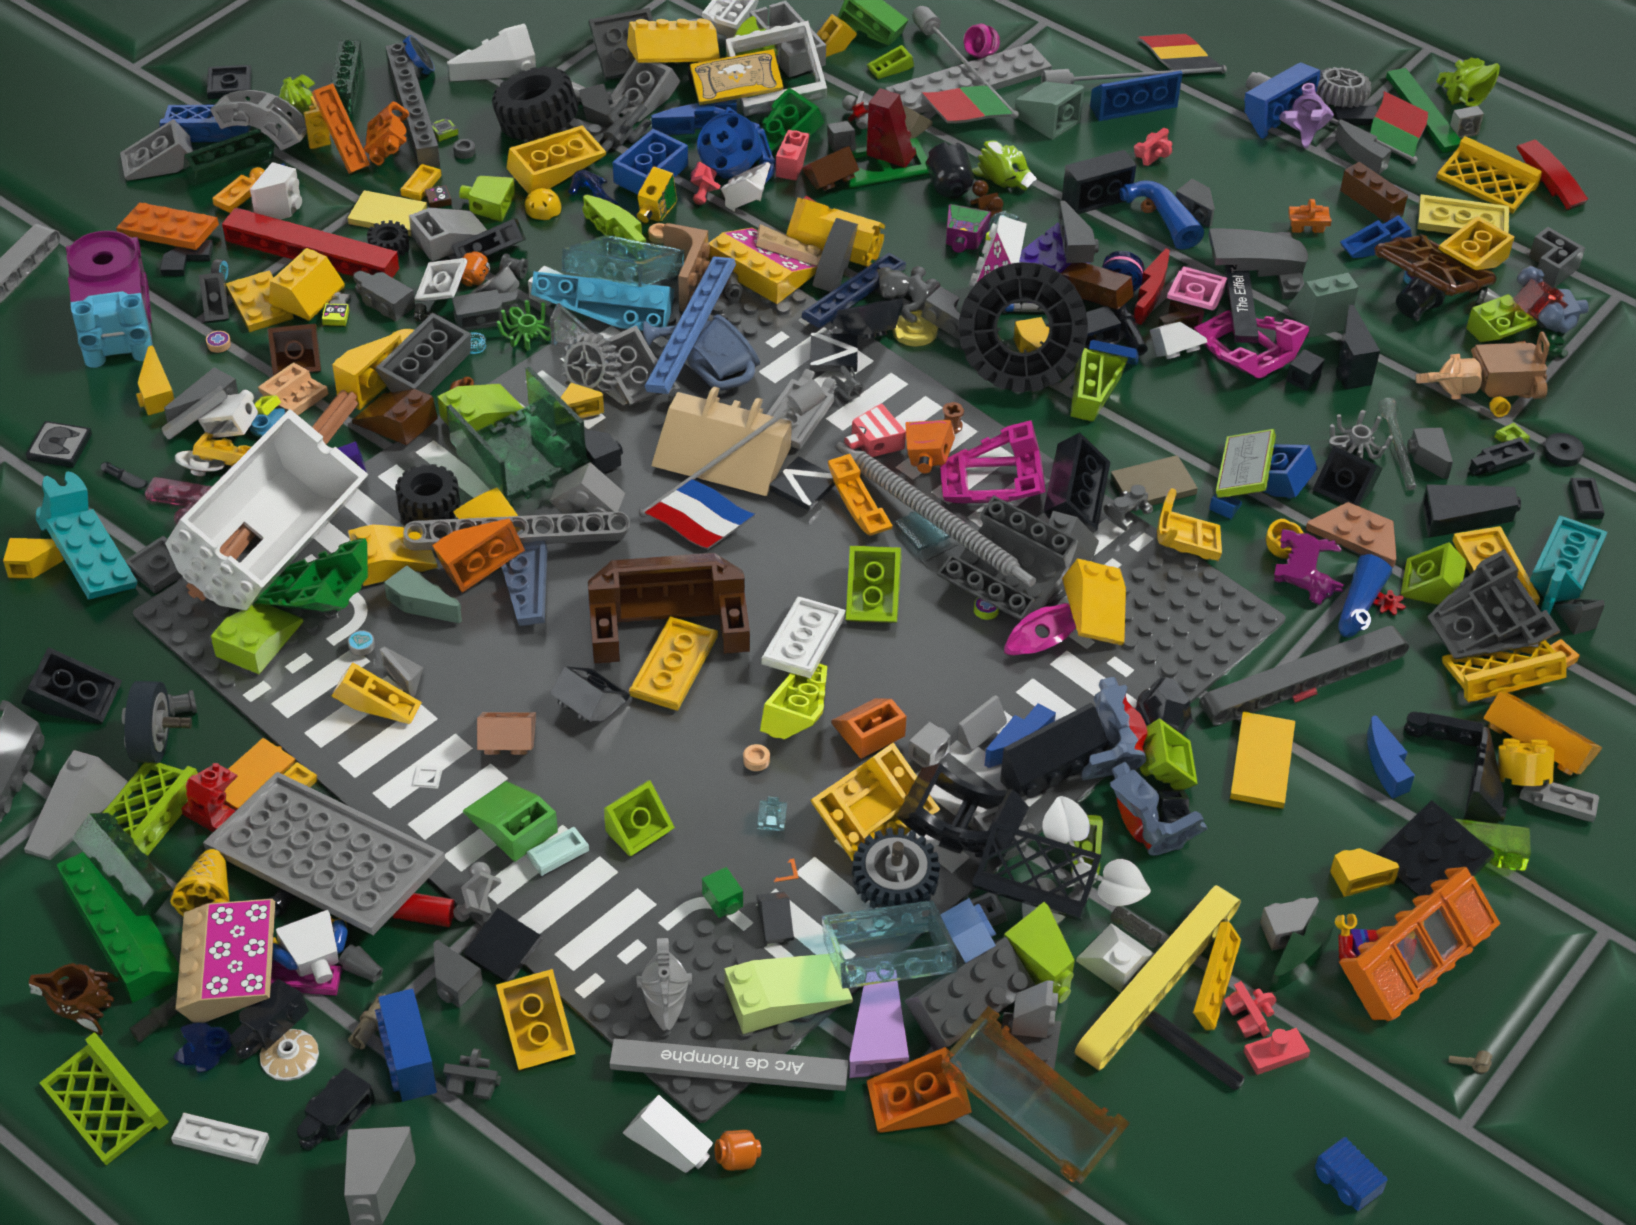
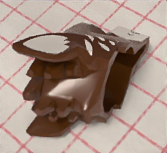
[29,963,118,1035]

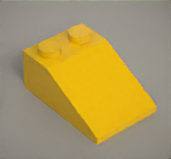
[1438,216,1514,270]
[332,333,401,410]
[348,524,438,586]
[1062,558,1126,646]
[496,969,576,1070]

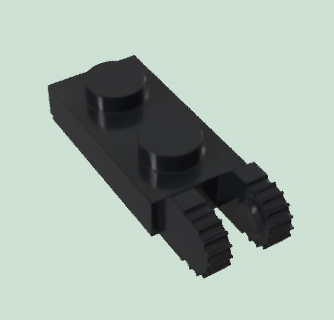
[1404,711,1483,746]

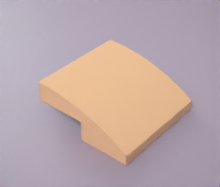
[258,363,329,415]

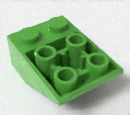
[463,781,558,862]

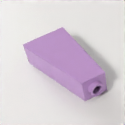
[849,968,909,1078]

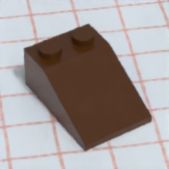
[352,389,438,445]

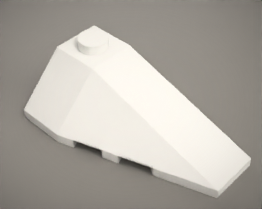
[447,24,536,81]

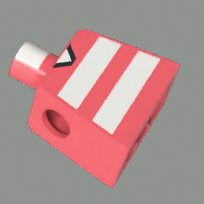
[844,404,906,457]

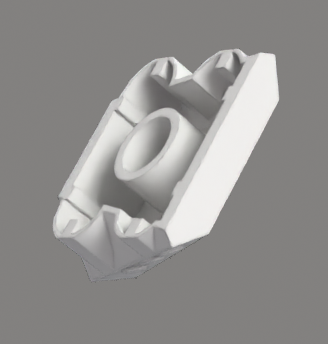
[721,162,770,212]

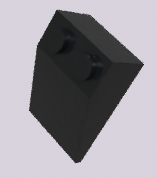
[1336,304,1380,390]
[21,647,122,724]

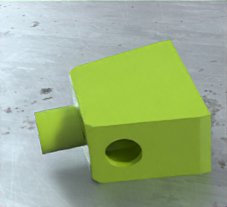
[459,176,515,222]

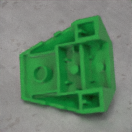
[254,538,368,612]

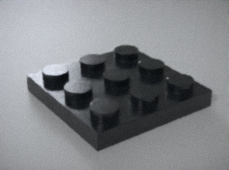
[1376,800,1494,913]

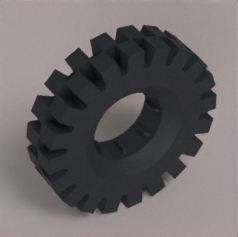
[958,262,1088,392]

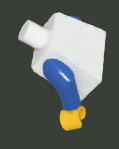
[272,910,348,984]

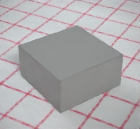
[1450,106,1484,138]

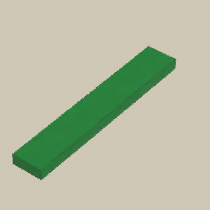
[1386,68,1461,153]

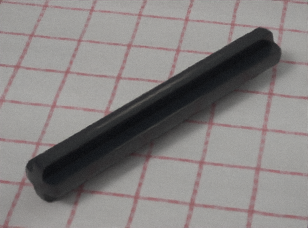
[1145,1011,1245,1090]

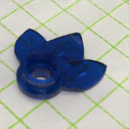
[174,1023,232,1073]

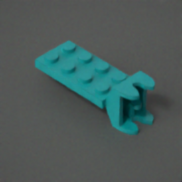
[35,472,137,600]

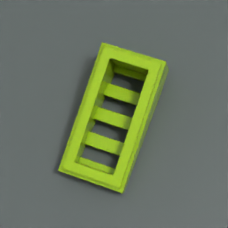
[867,45,914,79]

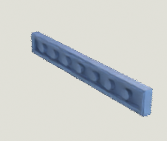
[645,257,736,394]

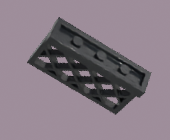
[972,822,1102,922]

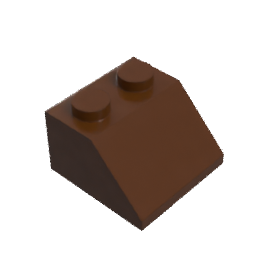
[802,146,859,191]
[267,324,321,376]

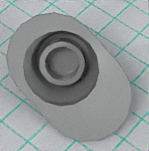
[469,261,519,294]

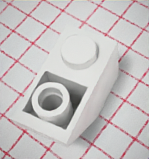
[1150,322,1207,359]

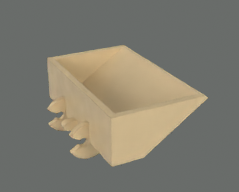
[651,387,792,496]

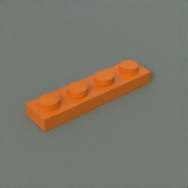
[311,83,370,174]

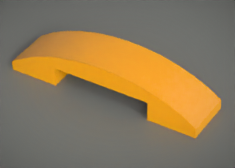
[828,454,893,536]

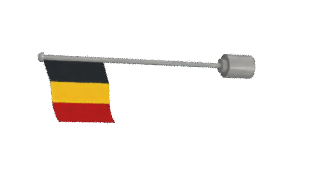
[1041,34,1227,84]

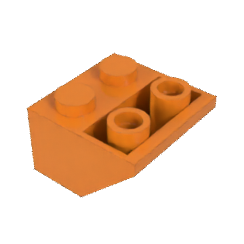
[831,698,907,759]

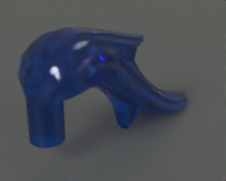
[568,170,619,205]

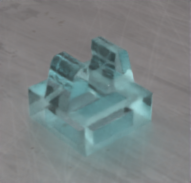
[757,796,787,831]

